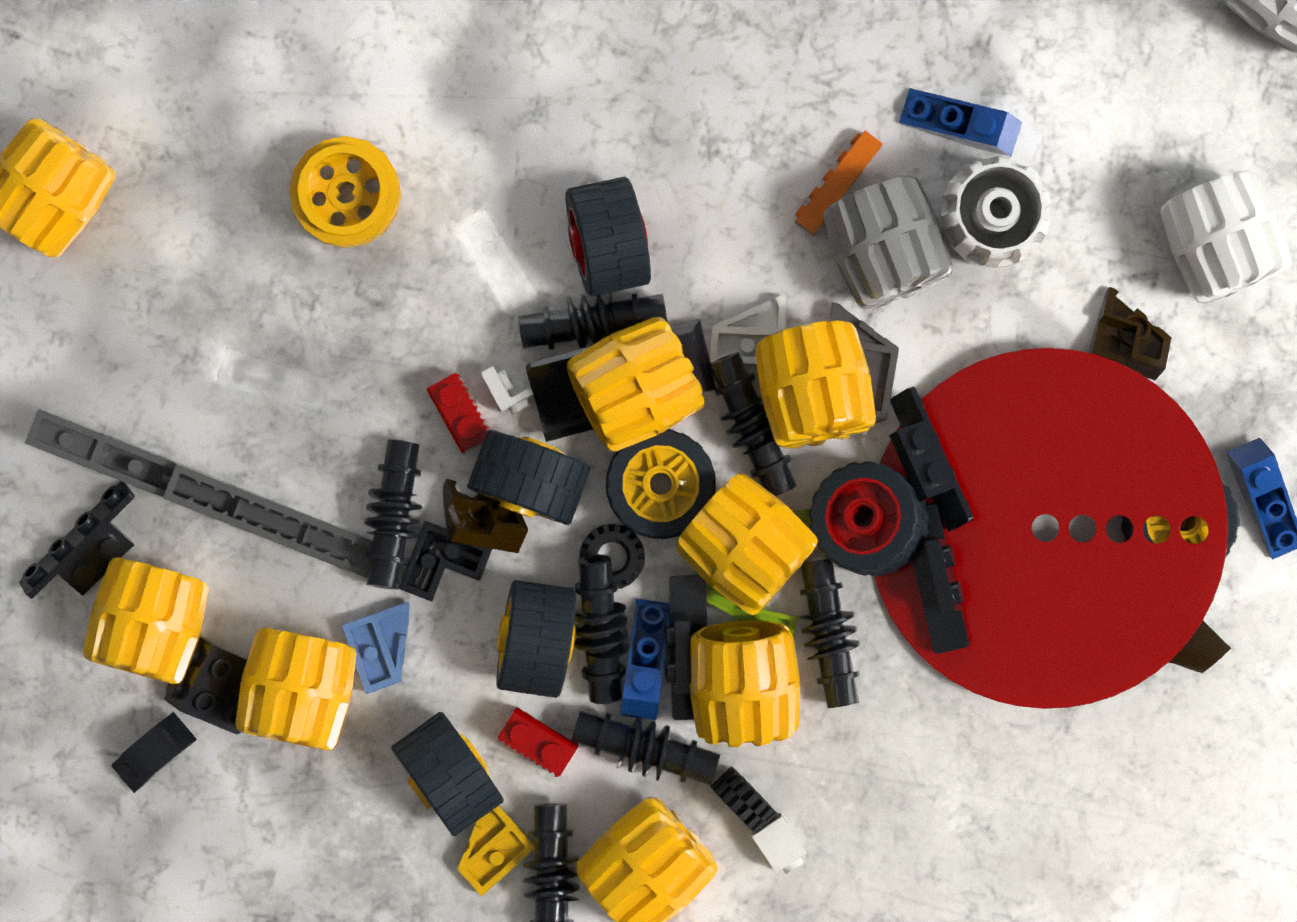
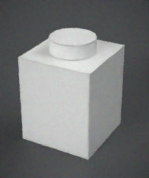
[751,813,807,874]

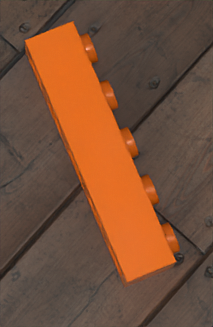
[795,130,883,236]

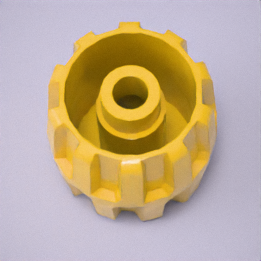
[0,117,115,258]
[567,317,704,451]
[755,320,876,449]
[675,473,818,615]
[83,557,209,684]
[689,620,800,748]
[236,627,356,751]
[576,796,718,922]

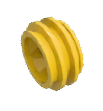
[289,136,402,248]

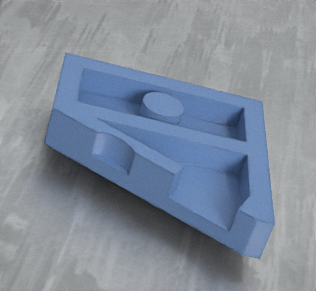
[341,602,411,694]

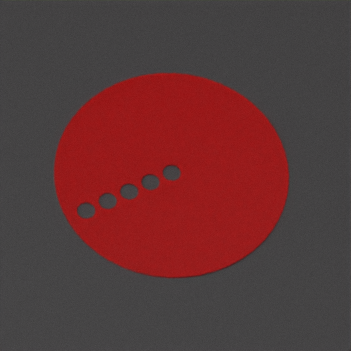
[867,348,1228,709]

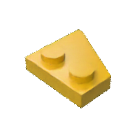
[457,805,535,897]

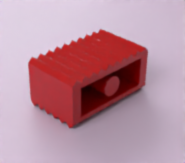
[426,373,490,454]
[498,707,579,777]

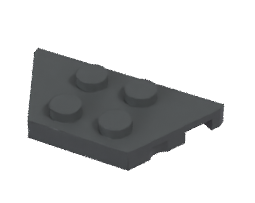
[829,302,899,424]

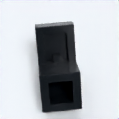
[111,712,197,793]

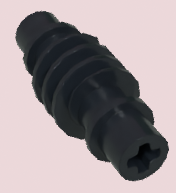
[518,292,668,350]
[709,352,797,496]
[364,440,422,590]
[574,554,629,704]
[798,559,860,708]
[571,710,720,785]
[523,803,580,922]

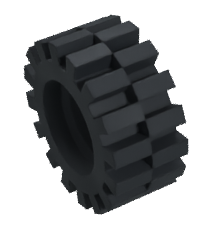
[579,524,645,589]
[710,766,777,834]

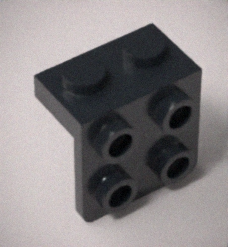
[525,347,593,442]
[164,636,247,734]

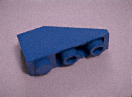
[899,88,1022,157]
[1227,438,1297,560]
[620,599,670,720]

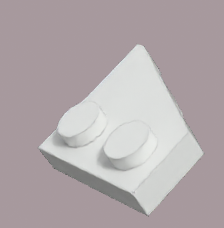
[710,295,787,365]

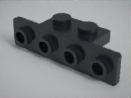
[889,386,973,532]
[19,481,135,599]
[912,504,970,654]
[664,575,707,720]

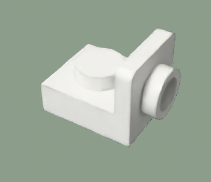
[481,366,533,415]

